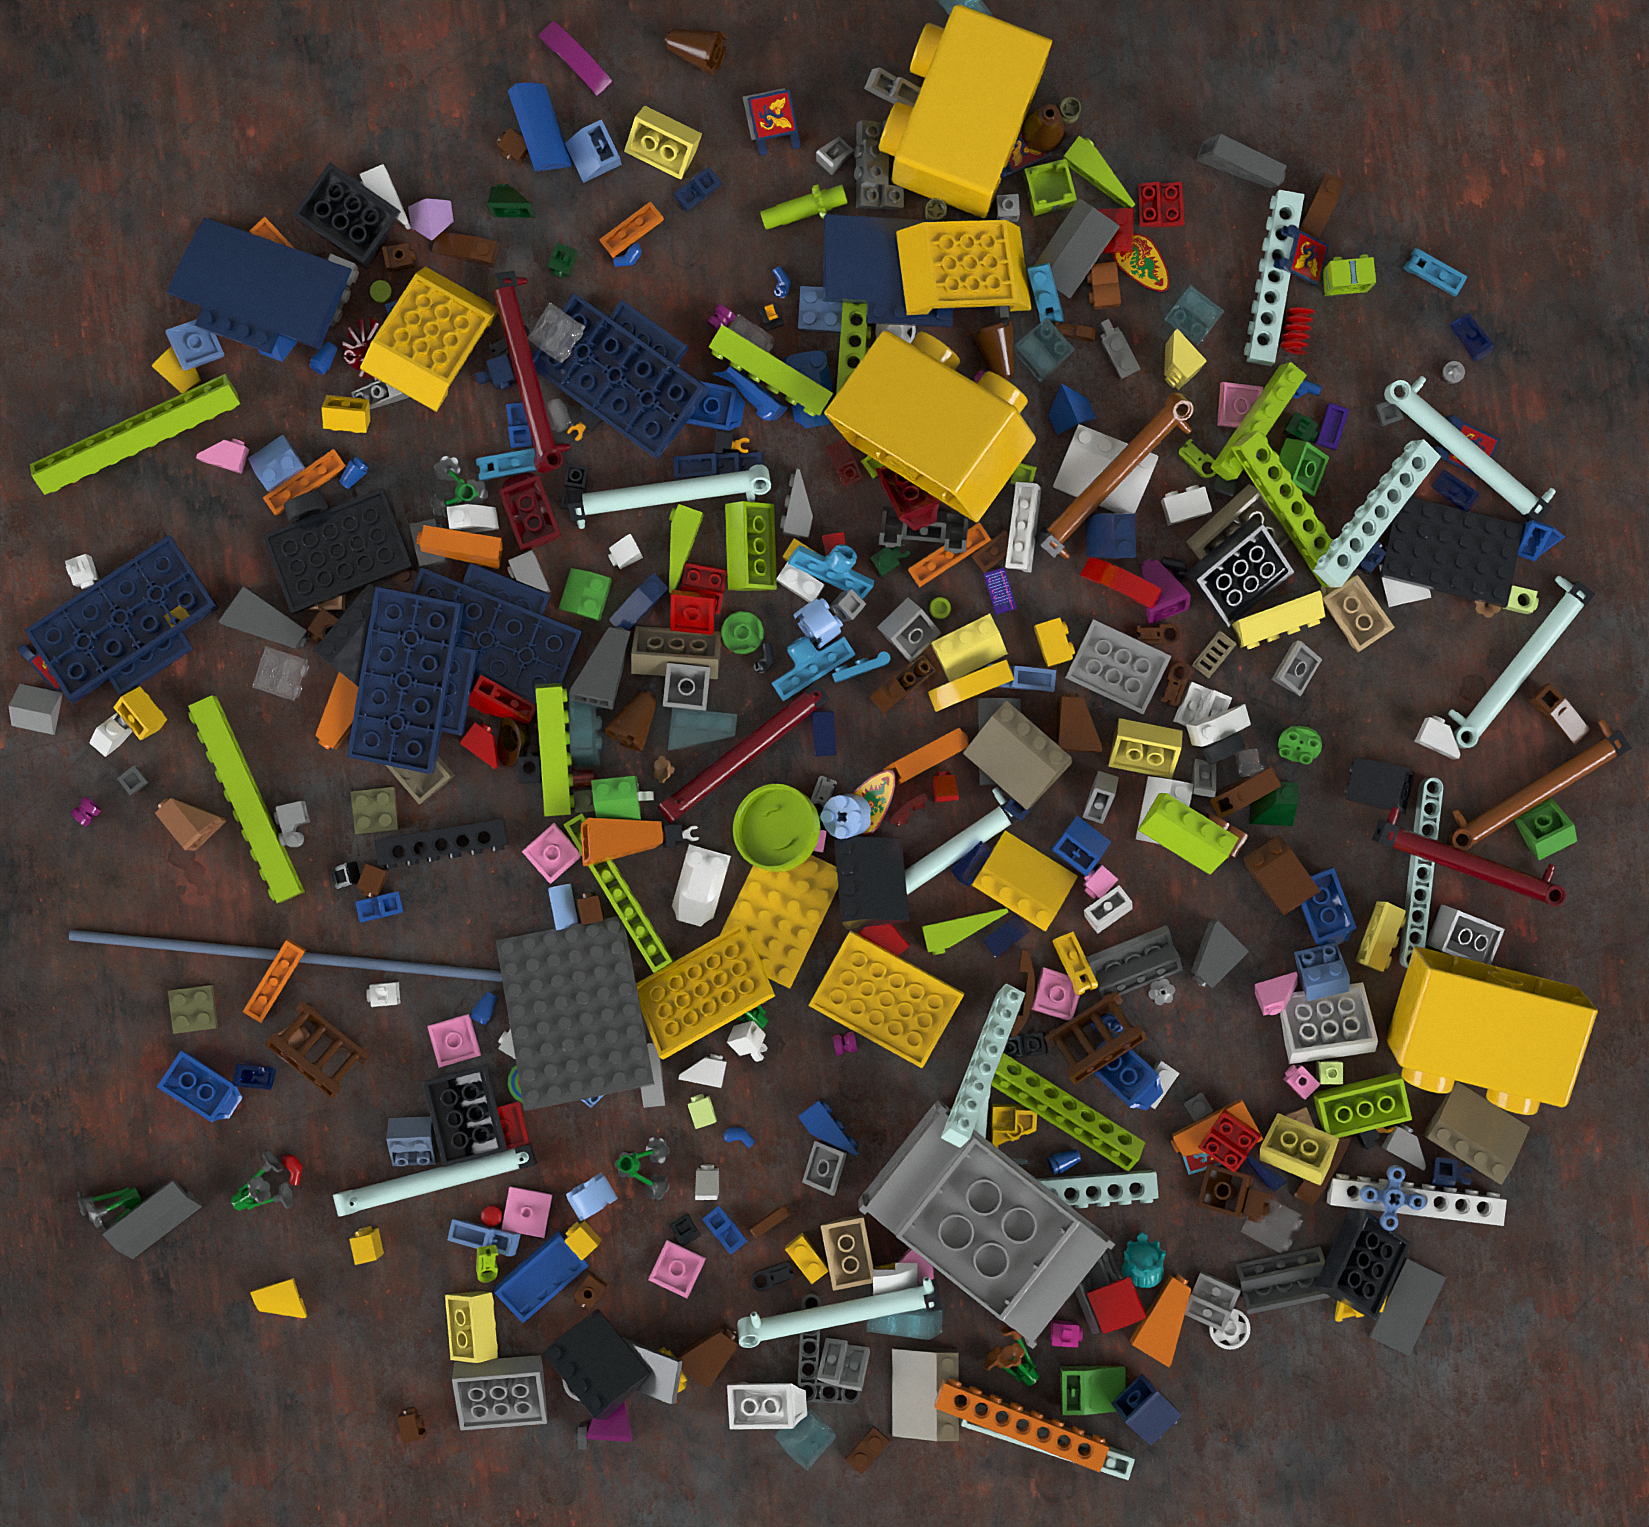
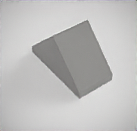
[816,136,854,175]

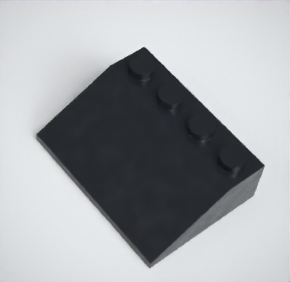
[292,162,401,269]
[1185,518,1294,627]
[313,584,375,687]
[834,837,910,930]
[423,1066,508,1167]
[1314,1208,1411,1320]
[543,1309,651,1420]

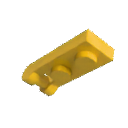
[1052,932,1098,996]

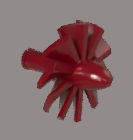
[343,317,380,381]

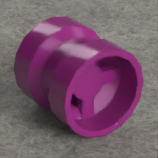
[706,304,736,332]
[70,797,102,827]
[832,1031,858,1056]

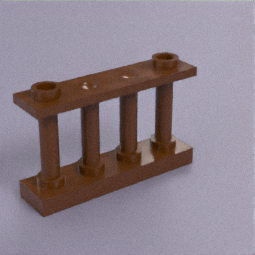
[1044,991,1148,1085]
[265,1001,369,1100]

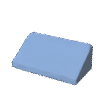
[548,883,579,930]

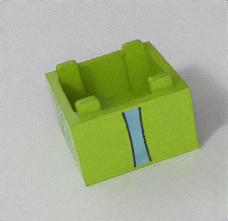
[1023,159,1077,217]
[1322,254,1376,296]

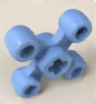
[1359,1165,1426,1231]

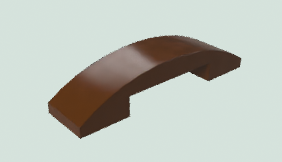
[1010,949,1035,1037]
[1293,1134,1353,1206]

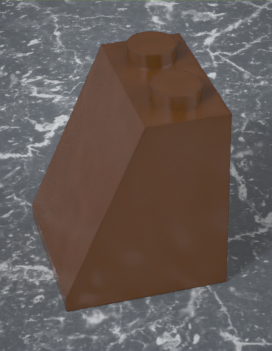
[1055,693,1102,753]
[675,1325,739,1388]

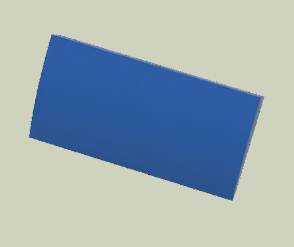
[508,83,572,171]
[494,1230,589,1323]

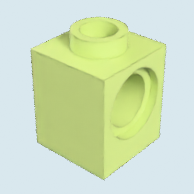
[1502,585,1539,614]
[1316,1060,1343,1084]
[688,1094,717,1129]

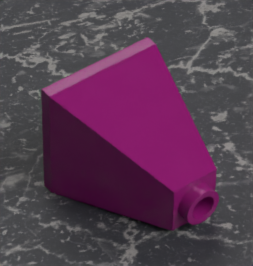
[1141,559,1191,625]
[586,1400,633,1442]

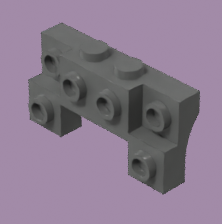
[854,120,904,211]
[879,506,969,553]

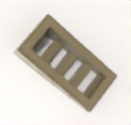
[1191,631,1236,679]

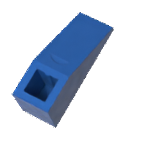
[798,1099,858,1155]

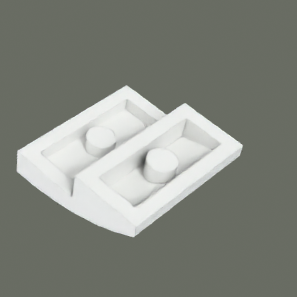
[1379,565,1431,607]
[1173,681,1232,727]
[873,1263,918,1296]

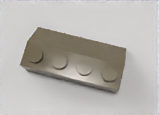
[631,626,721,679]

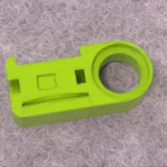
[1177,439,1216,479]
[476,1245,498,1282]

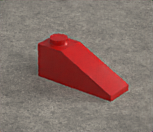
[469,675,537,724]
[932,771,959,803]

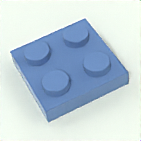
[798,286,842,333]
[166,319,224,371]

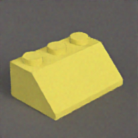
[624,106,702,180]
[1164,329,1206,390]
[931,614,1008,682]
[1108,718,1183,779]
[1355,901,1407,972]
[1260,1113,1339,1185]
[445,1291,498,1363]

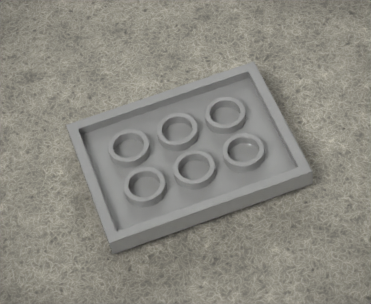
[1065,619,1171,714]

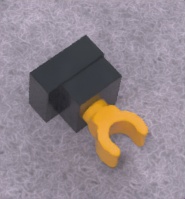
[759,303,784,332]
[567,406,603,441]
[714,431,749,454]
[1356,1127,1394,1150]

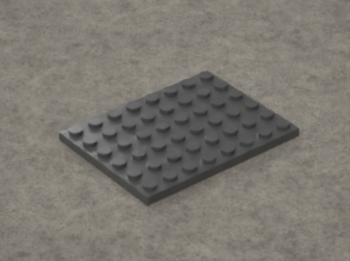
[496,916,655,1111]

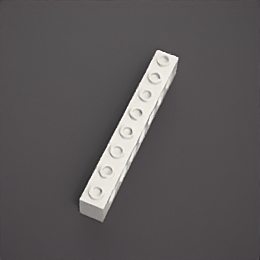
[1326,1173,1507,1226]

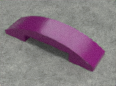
[538,21,613,97]

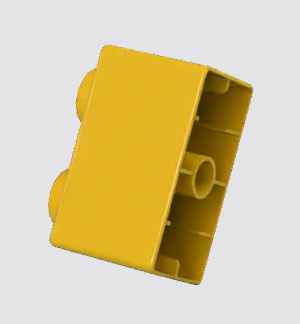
[879,4,1052,219]
[824,331,1036,522]
[1386,946,1598,1115]

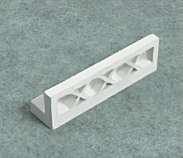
[1005,482,1042,573]

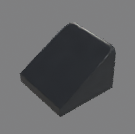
[1212,473,1239,497]
[330,862,360,889]
[670,1213,701,1246]

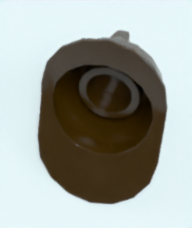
[497,717,530,767]

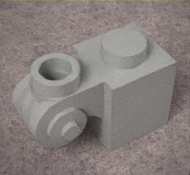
[274,801,310,847]

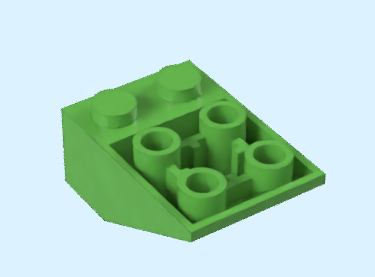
[1060,1366,1125,1415]

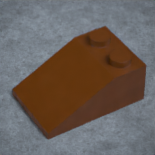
[1243,835,1320,915]

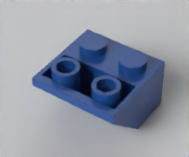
[1050,815,1111,876]

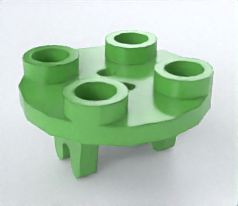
[1278,726,1322,764]

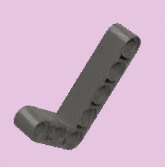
[798,1291,861,1404]

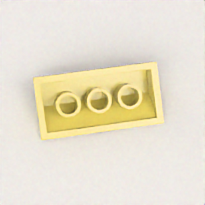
[1232,591,1325,650]

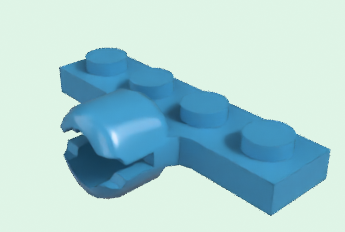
[788,544,874,599]
[771,636,856,701]

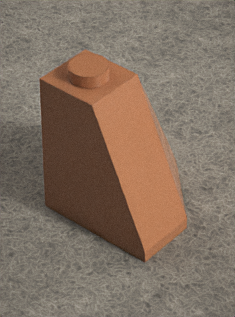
[155,798,227,851]

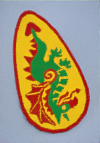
[1113,233,1170,293]
[846,770,896,836]

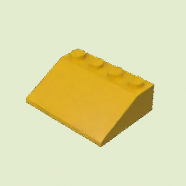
[971,830,1078,931]

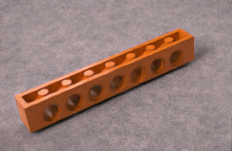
[934,1378,1109,1472]

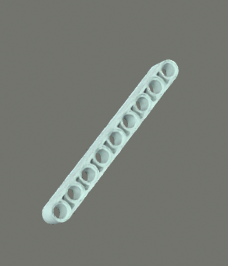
[1399,778,1443,968]

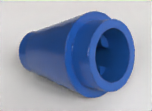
[309,342,338,375]
[339,456,369,489]
[470,992,498,1025]
[1047,1149,1081,1174]

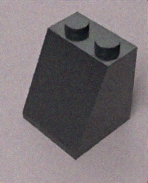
[1345,757,1415,814]

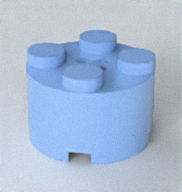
[794,598,843,649]
[820,794,871,839]
[566,1172,618,1221]

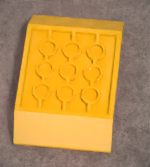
[896,220,1031,315]
[360,266,499,412]

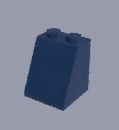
[1086,512,1136,558]
[1111,1373,1182,1445]

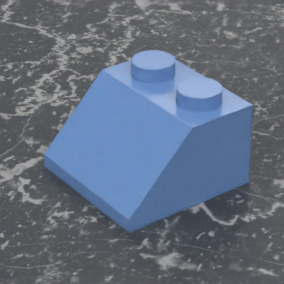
[248,435,306,492]

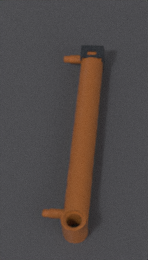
[1034,393,1194,559]
[1447,719,1632,851]

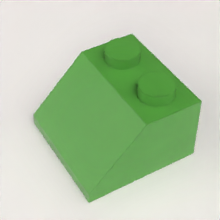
[1279,438,1329,497]
[559,568,612,622]
[591,776,641,820]
[1514,798,1577,860]

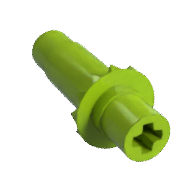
[760,184,848,230]

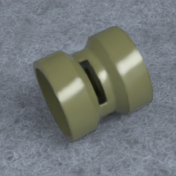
[1059,97,1081,124]
[925,198,947,221]

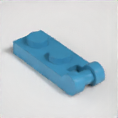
[1403,248,1467,297]
[1027,262,1064,326]
[476,448,538,481]
[832,652,890,683]

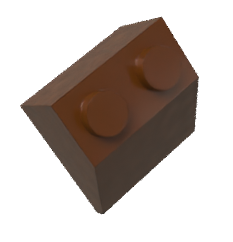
[1197,1164,1256,1219]

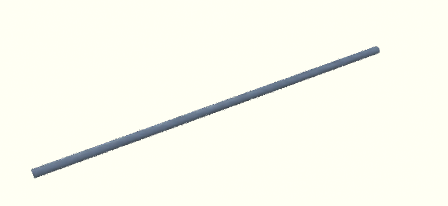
[69,930,503,982]

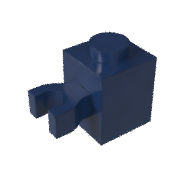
[475,354,517,390]
[1357,541,1387,574]
[1431,1157,1472,1188]

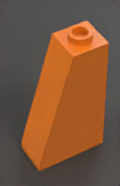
[417,525,503,569]
[315,672,358,750]
[883,727,969,786]
[581,818,665,866]
[1171,1098,1263,1156]
[1129,1274,1191,1367]

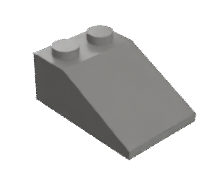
[1426,904,1505,965]

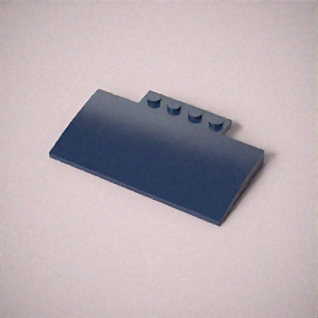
[823,214,995,328]
[167,217,352,354]
[532,293,710,459]
[24,535,219,703]
[411,563,583,705]
[347,586,478,774]

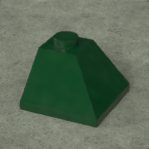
[488,184,536,218]
[1249,782,1299,826]

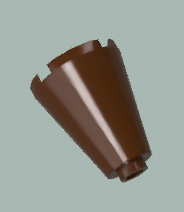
[665,29,727,75]
[1022,104,1065,153]
[971,320,1014,380]
[604,690,657,752]

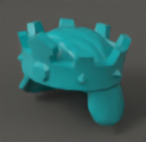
[1121,1232,1166,1288]

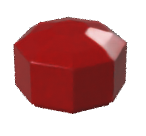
[481,1205,503,1227]

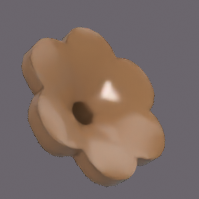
[1475,601,1501,618]
[654,756,674,783]

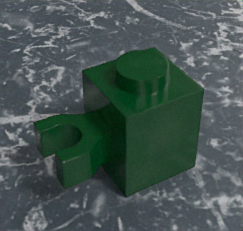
[547,242,579,279]
[1282,412,1318,443]
[869,540,911,578]

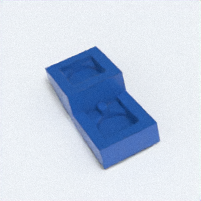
[506,402,533,448]
[355,891,403,923]
[702,1206,748,1255]

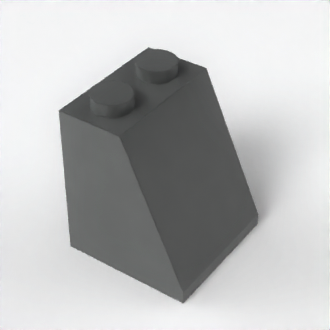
[1191,919,1249,988]

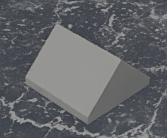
[1271,640,1322,696]
[9,684,63,735]
[802,1141,847,1196]

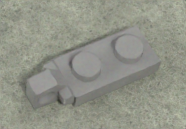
[1100,319,1140,380]

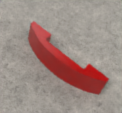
[1080,557,1163,609]

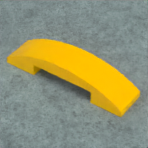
[928,660,1015,712]

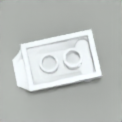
[672,844,731,926]
[727,1382,807,1429]

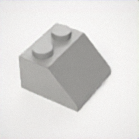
[877,598,941,663]
[663,663,710,711]

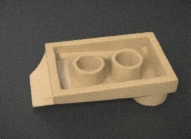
[1321,575,1395,653]

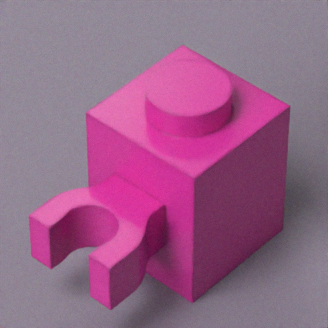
[1050,1320,1083,1347]

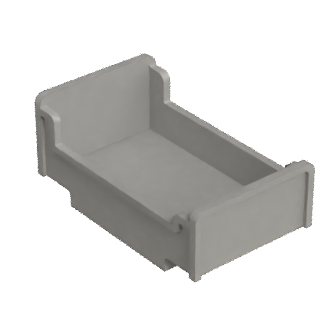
[858,1099,1115,1349]

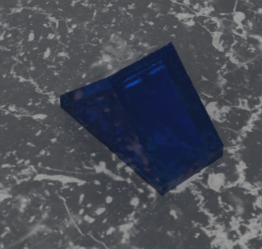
[233,1062,276,1090]

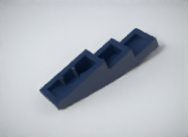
[673,452,763,479]

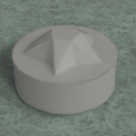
[1442,361,1465,384]

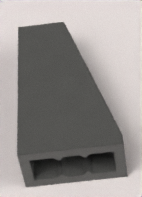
[1196,134,1287,188]
[218,586,311,650]
[570,627,630,710]

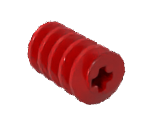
[1280,307,1315,355]

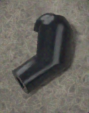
[1161,556,1188,582]
[753,643,774,674]

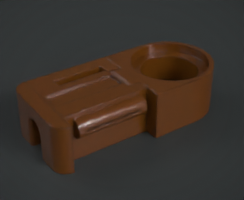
[1052,321,1096,342]
[1136,624,1180,645]
[1160,662,1190,707]
[749,1204,791,1239]

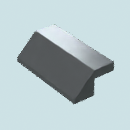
[1033,198,1120,298]
[1086,925,1183,999]
[102,1179,203,1259]
[1235,1246,1330,1314]
[1074,1248,1122,1334]

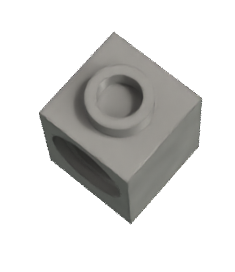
[995,194,1020,222]
[829,589,866,622]

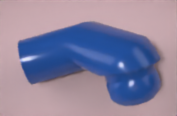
[1292,380,1322,399]

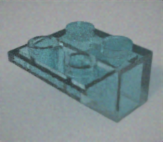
[1164,285,1224,345]
[1014,318,1075,382]
[774,1407,836,1471]

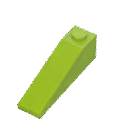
[1063,136,1135,208]
[669,504,704,594]
[922,908,1008,955]

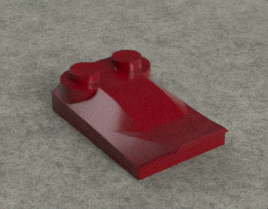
[875,465,940,531]
[498,472,562,551]

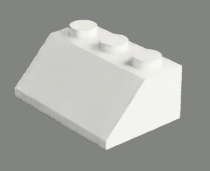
[1136,776,1194,844]

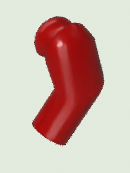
[281,1154,303,1186]

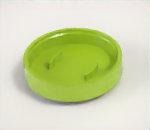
[733,784,820,872]

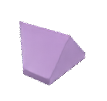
[408,198,454,240]

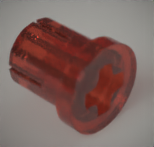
[572,768,595,790]

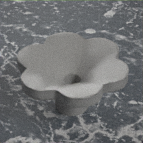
[1148,978,1175,1005]

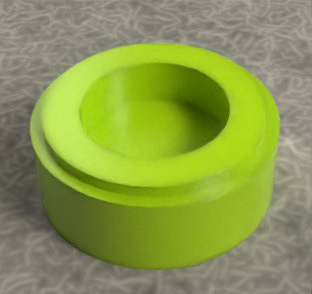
[370,280,393,303]
[929,597,951,619]

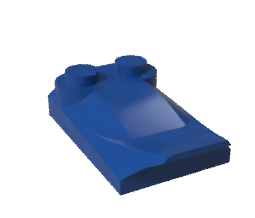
[783,350,834,429]
[713,366,788,421]
[686,381,745,431]
[1301,867,1356,946]
[1093,1032,1163,1111]
[157,1050,243,1122]

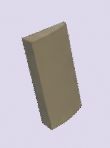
[386,756,455,805]

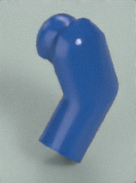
[613,243,642,267]
[772,266,791,298]
[1090,1014,1123,1033]
[723,1127,756,1148]

